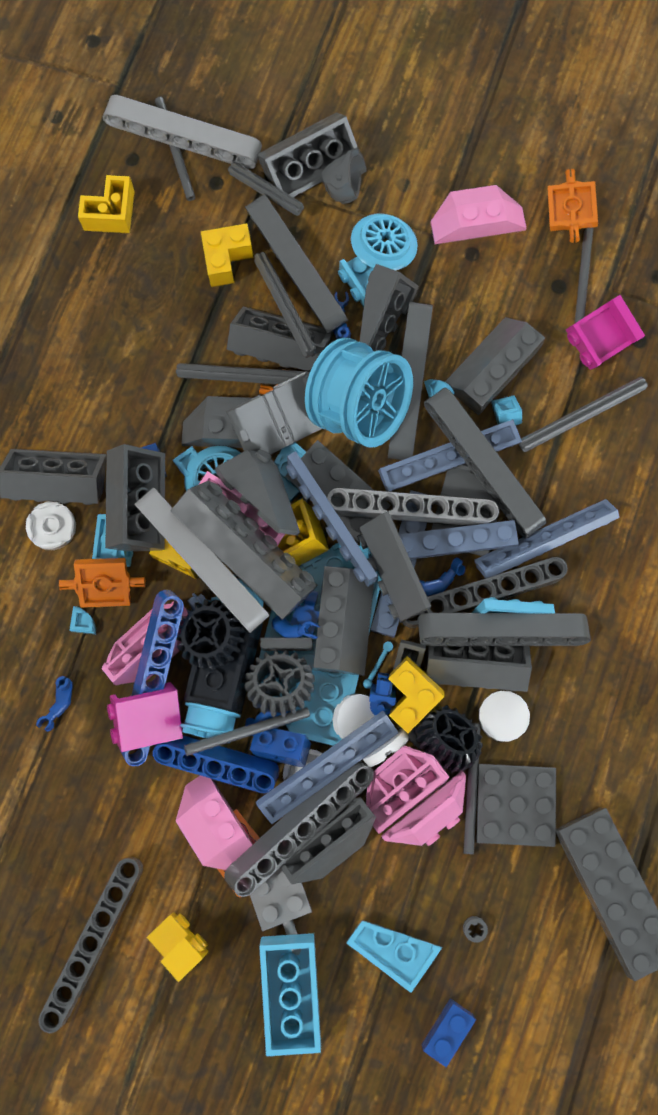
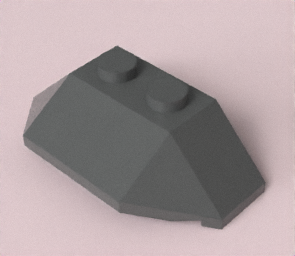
[182,396,252,448]
[280,798,376,885]

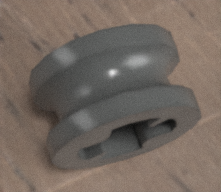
[463,916,488,942]

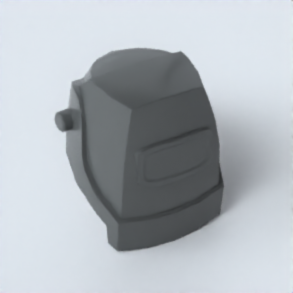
[321,147,367,204]

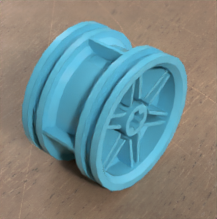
[305,337,413,447]

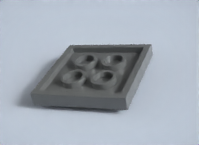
[476,764,556,847]

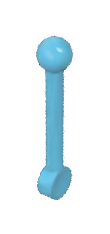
[363,642,393,689]

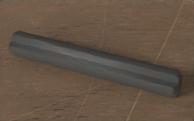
[228,162,304,216]

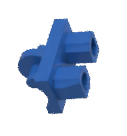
[369,672,396,716]

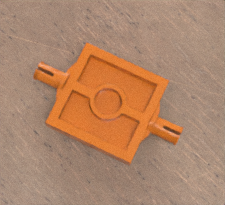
[548,169,598,243]
[59,558,146,608]

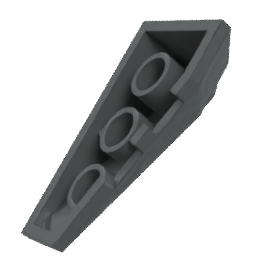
[360,264,419,351]
[215,450,300,535]

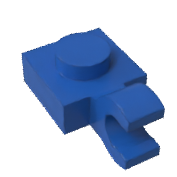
[290,590,319,635]

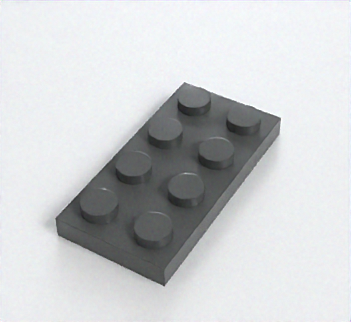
[284,440,391,542]

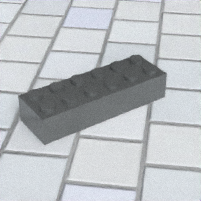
[171,481,318,619]
[555,808,658,982]

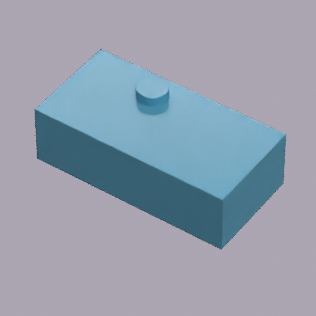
[260,933,321,1056]

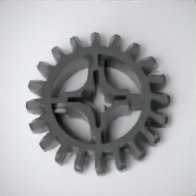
[245,649,315,718]

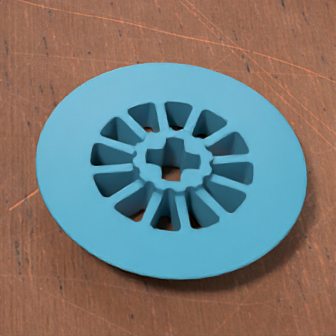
[351,214,418,270]
[184,446,241,491]

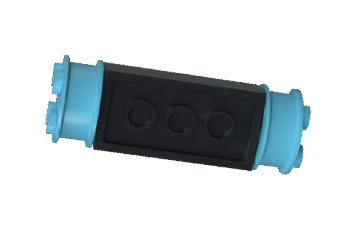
[180,574,264,744]

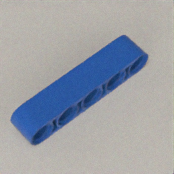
[153,735,279,793]

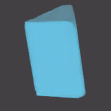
[492,395,522,425]

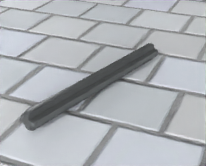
[254,252,316,358]
[176,363,310,384]
[519,377,648,452]

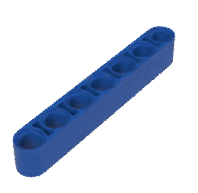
[119,590,184,767]

